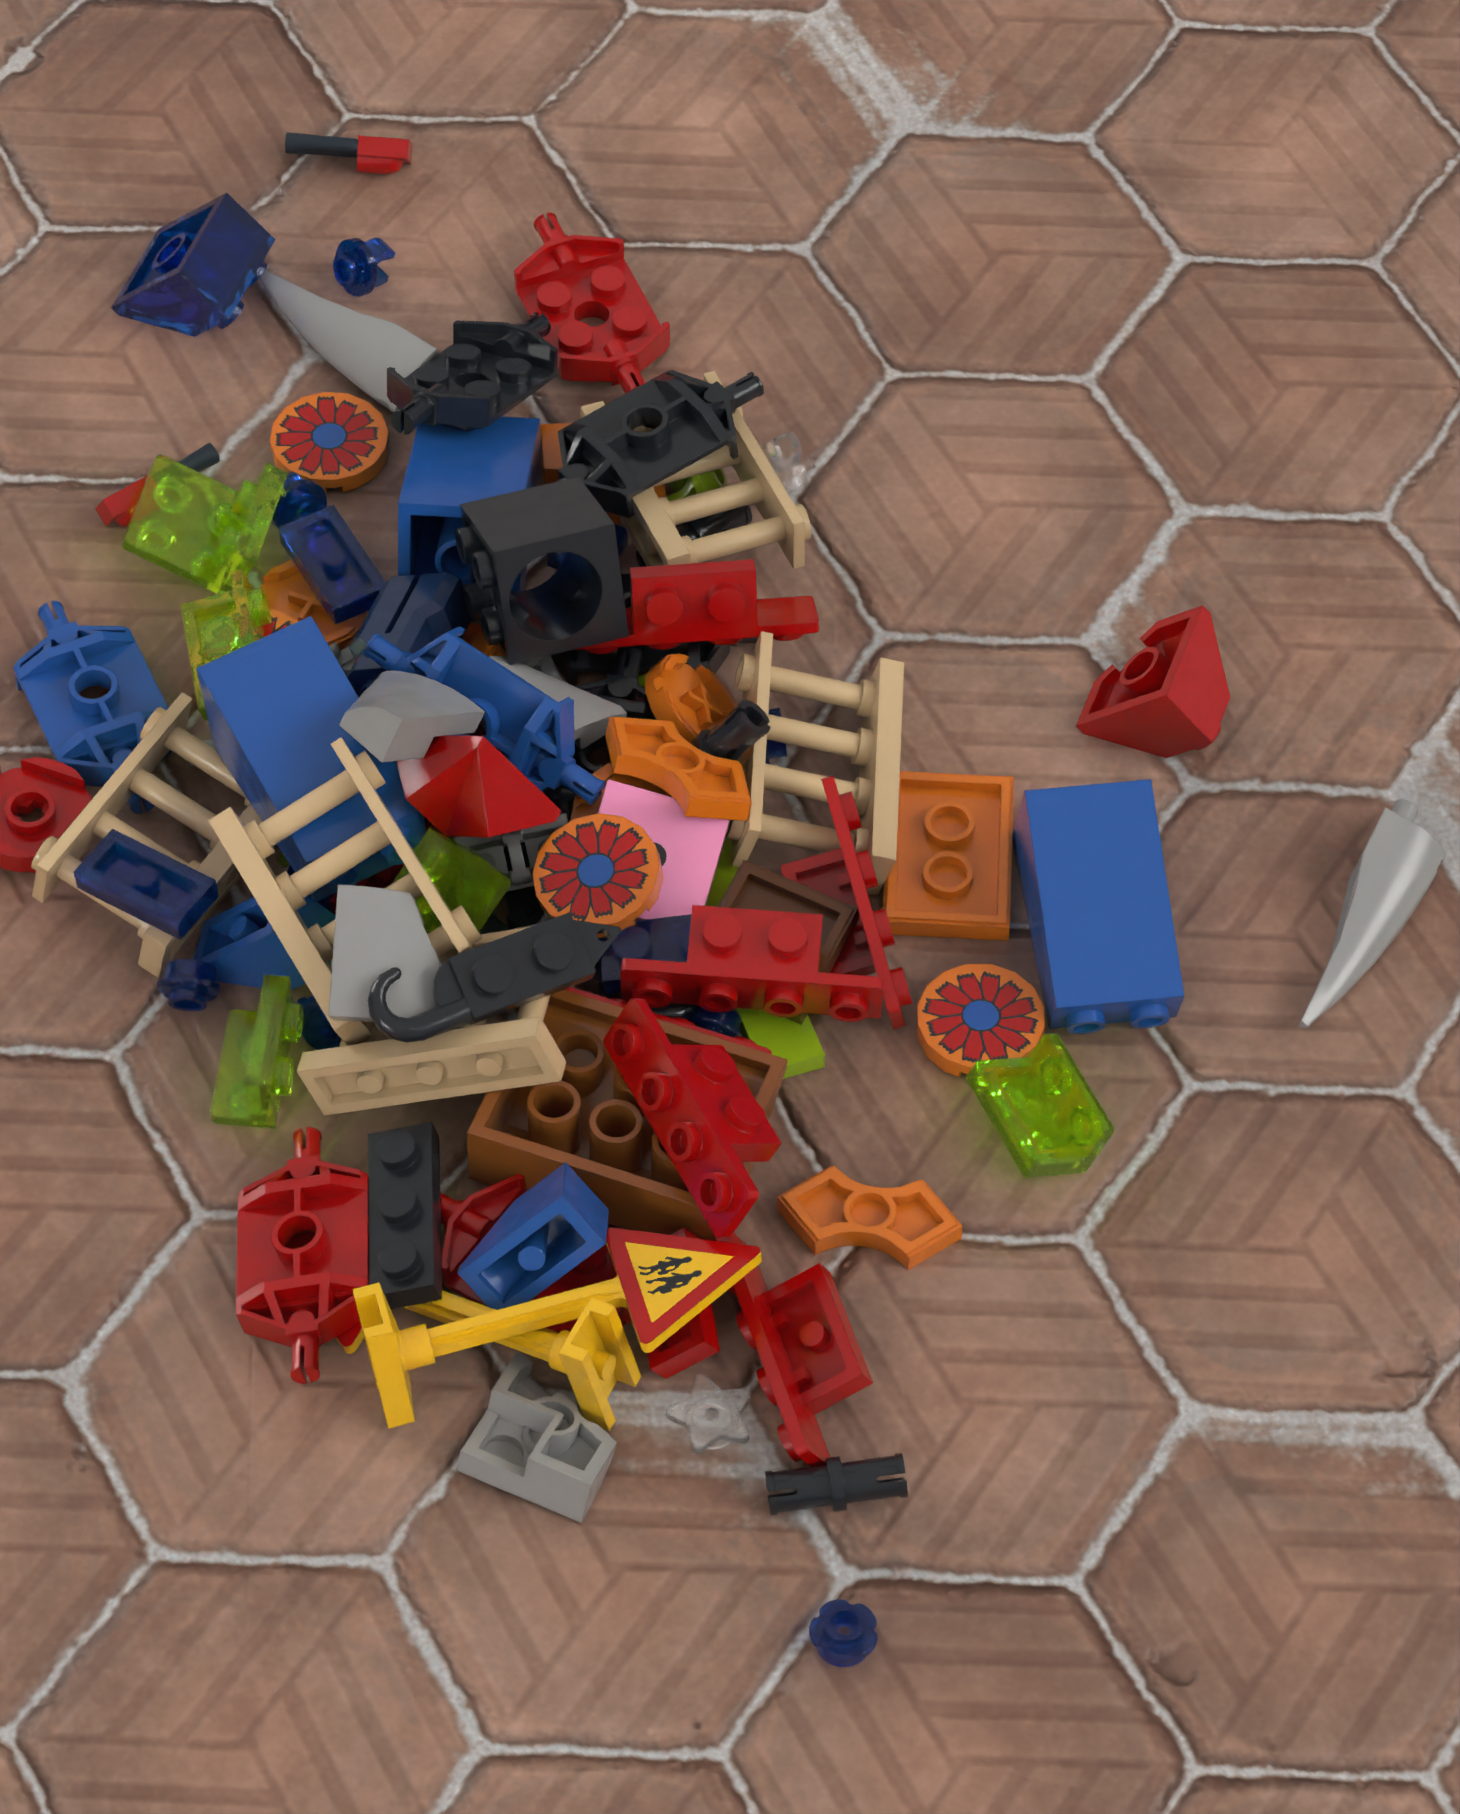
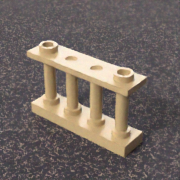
[580,371,812,569]
[725,631,904,896]
[31,692,262,978]
[208,737,482,1045]
[297,926,566,1116]

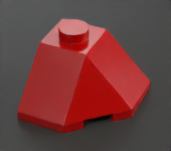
[1076,605,1230,758]

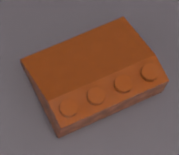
[467,990,787,1241]

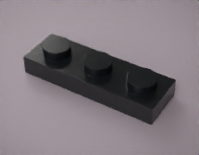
[368,1121,442,1309]

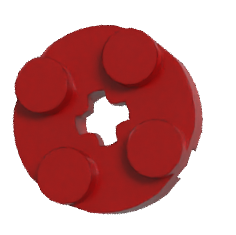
[0,757,92,874]

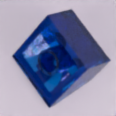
[111,193,275,337]

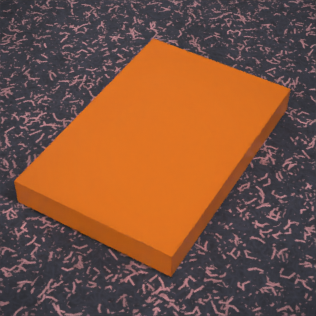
[883,771,1014,941]

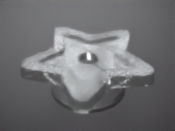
[665,1374,752,1454]

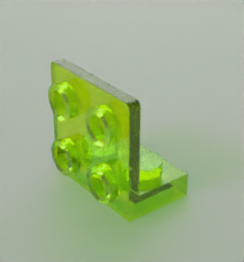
[122,454,288,600]

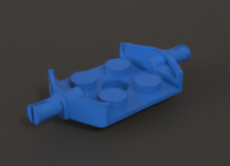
[13,601,172,814]
[363,626,606,805]

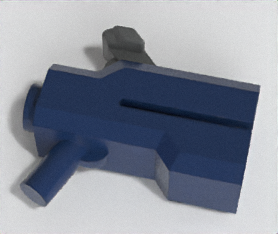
[329,572,471,698]

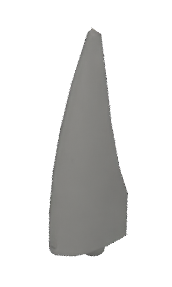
[258,268,438,413]
[1298,799,1446,1029]

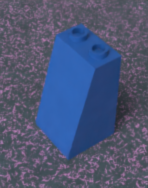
[398,417,540,591]
[196,616,429,902]
[1012,779,1184,1034]

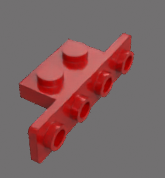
[575,559,819,654]
[780,775,913,1030]
[620,905,884,1022]
[603,998,782,1238]
[715,1233,873,1467]

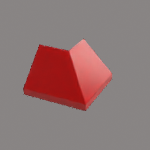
[396,735,561,838]

